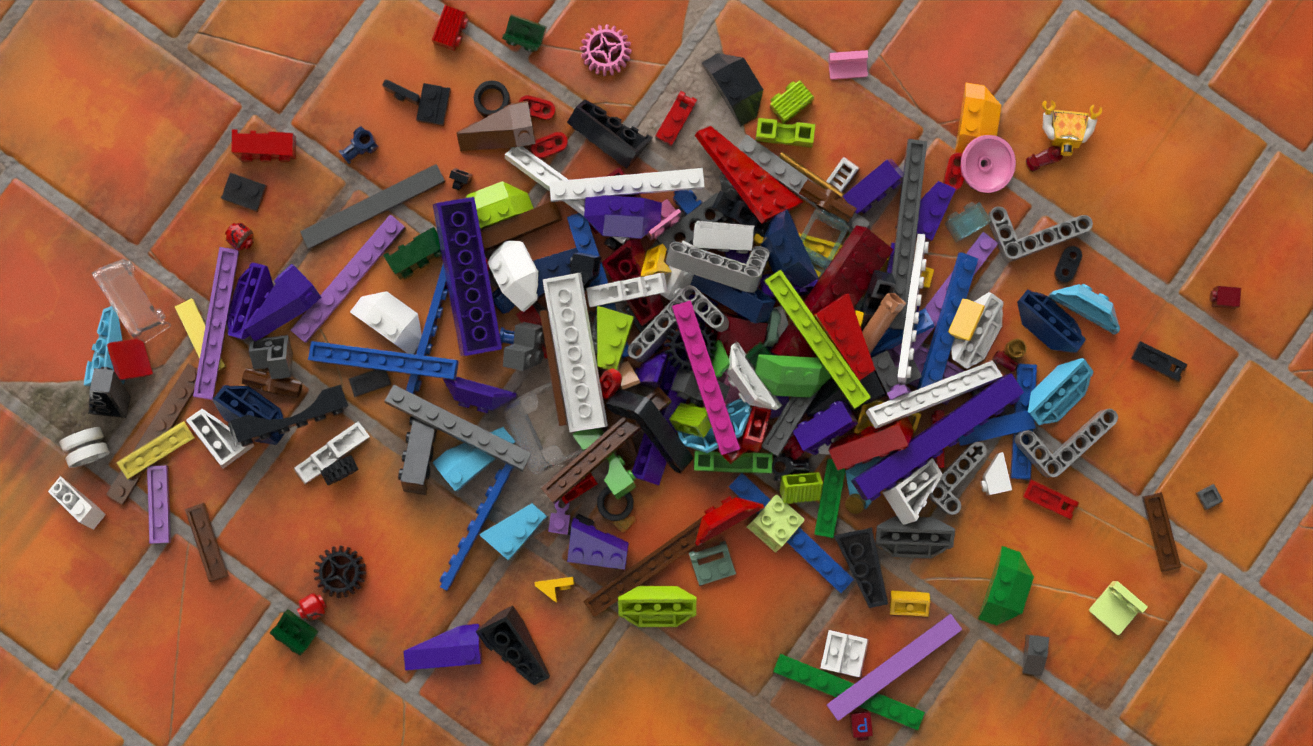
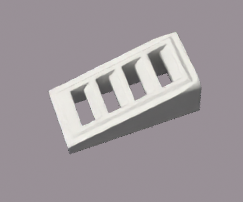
[826,157,859,192]

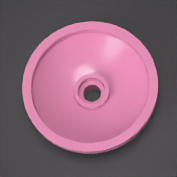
[961,135,1016,193]

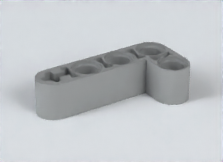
[928,442,987,515]

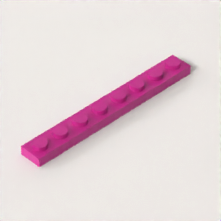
[672,300,740,455]

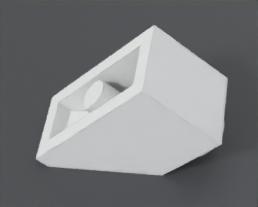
[980,452,1012,495]

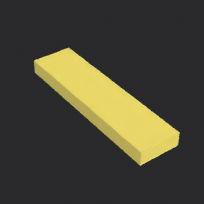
[175,298,226,371]
[117,421,195,479]

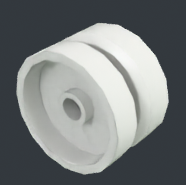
[59,427,110,468]

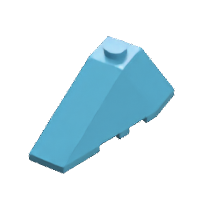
[432,427,516,492]

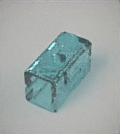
[945,202,991,243]

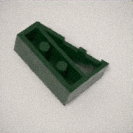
[383,227,442,280]

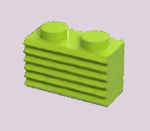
[770,80,814,124]
[669,403,711,438]
[779,472,823,504]

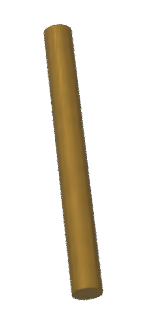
[779,152,844,199]

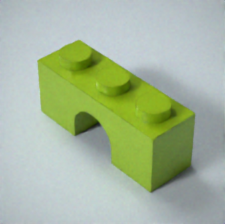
[755,118,815,148]

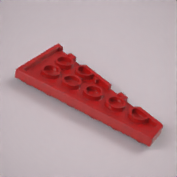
[694,126,803,224]

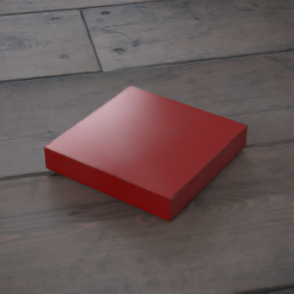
[107,338,153,381]

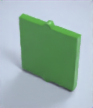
[710,340,730,379]

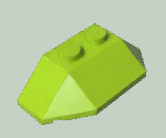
[466,181,534,230]
[618,586,697,627]

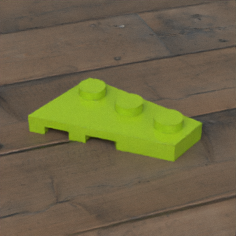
[597,306,634,370]

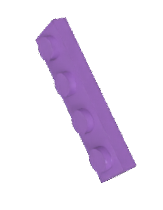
[147,465,171,544]

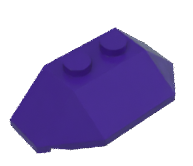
[584,195,662,239]
[227,262,274,340]
[443,376,518,414]

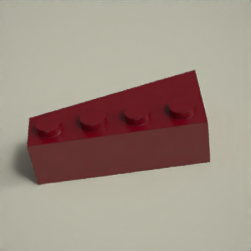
[602,239,665,326]

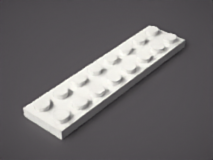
[543,273,608,432]

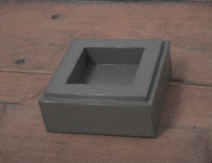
[1196,484,1223,510]

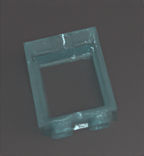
[800,209,849,269]

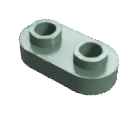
[764,308,781,347]

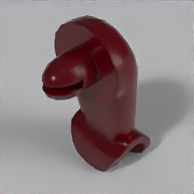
[1026,146,1063,172]

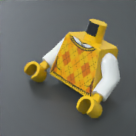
[1042,100,1102,156]

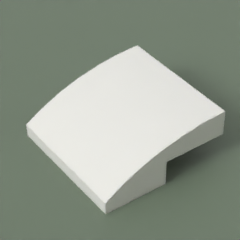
[821,630,869,677]

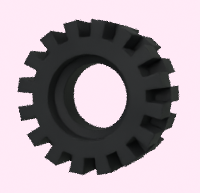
[320,455,358,485]

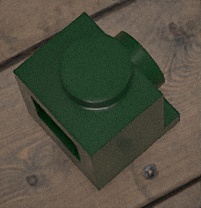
[745,341,772,367]

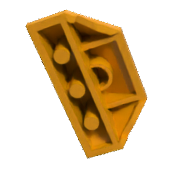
[955,83,1002,154]

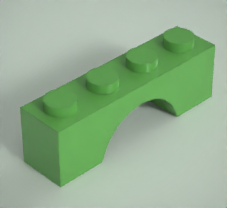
[572,428,636,500]
[694,451,772,474]

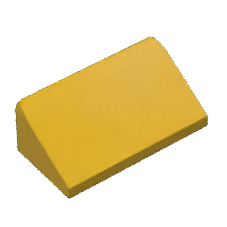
[948,299,985,341]
[890,591,930,617]

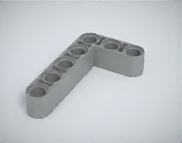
[987,207,1093,262]
[666,242,770,292]
[628,285,729,363]
[1015,409,1118,478]

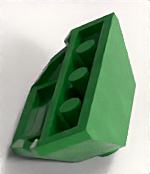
[978,546,1034,626]

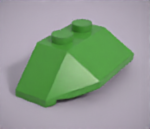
[755,354,831,398]

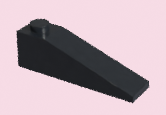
[806,371,886,417]
[476,605,550,685]

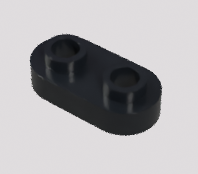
[1054,246,1082,283]

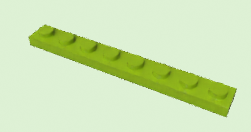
[765,270,871,409]

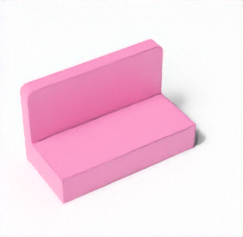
[828,50,868,80]

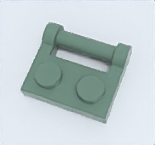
[689,541,736,586]

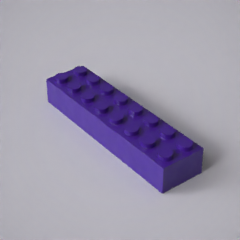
[433,197,502,356]

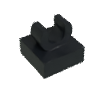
[449,168,473,190]

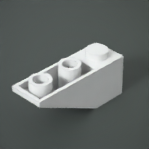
[48,476,106,530]

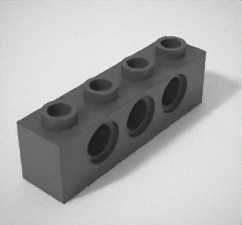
[657,192,729,254]

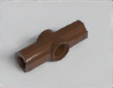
[799,179,857,223]
[242,368,303,398]

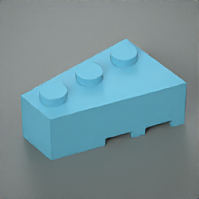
[479,503,548,560]

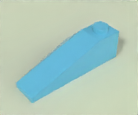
[84,305,125,386]

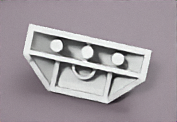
[488,241,538,312]
[350,291,422,354]
[951,292,1003,369]
[727,342,782,410]

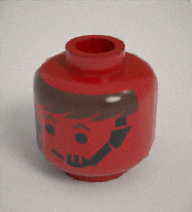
[225,222,254,251]
[297,593,327,622]

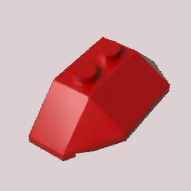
[695,496,765,546]

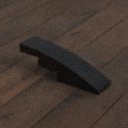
[712,191,771,237]

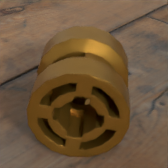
[1004,338,1027,359]

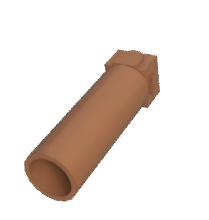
[862,293,906,354]

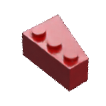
[231,129,296,162]

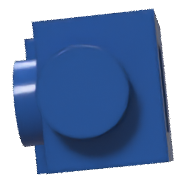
[673,190,702,215]

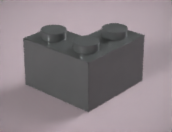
[503,322,545,371]
[249,335,293,379]
[871,351,922,395]
[671,369,730,407]

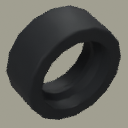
[473,80,510,117]
[597,486,634,521]

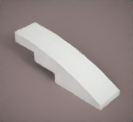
[586,273,668,307]
[294,421,370,484]

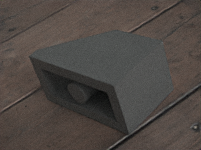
[1022,634,1049,675]

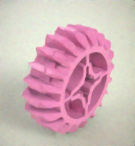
[580,24,631,76]

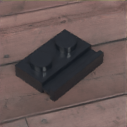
[416,83,451,126]
[221,173,267,212]

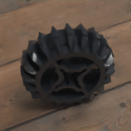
[664,322,717,373]
[314,546,367,598]

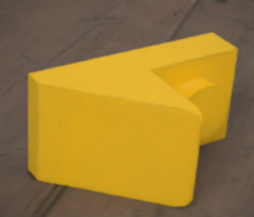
[641,244,672,277]
[534,577,575,603]

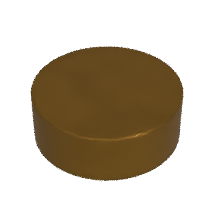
[845,494,866,514]

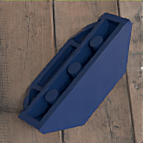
[761,210,818,287]
[1017,289,1086,353]
[212,385,285,445]

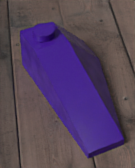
[635,351,669,389]

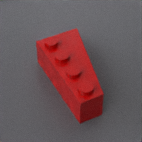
[813,293,875,380]
[828,416,914,470]

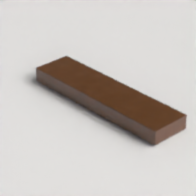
[1142,492,1181,572]
[185,503,229,582]

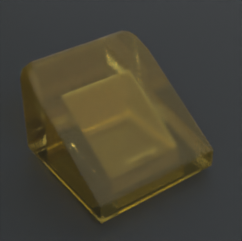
[613,516,636,532]

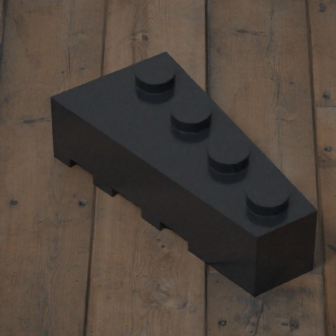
[88,367,131,418]

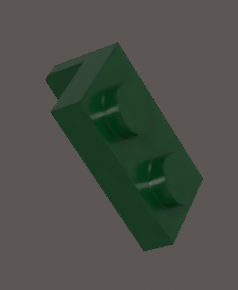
[502,14,547,52]
[270,609,319,656]

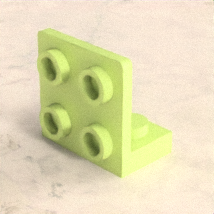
[747,495,804,553]
[1089,581,1147,635]

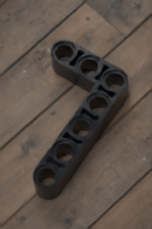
[606,389,693,474]

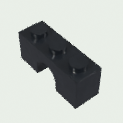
[860,270,896,331]

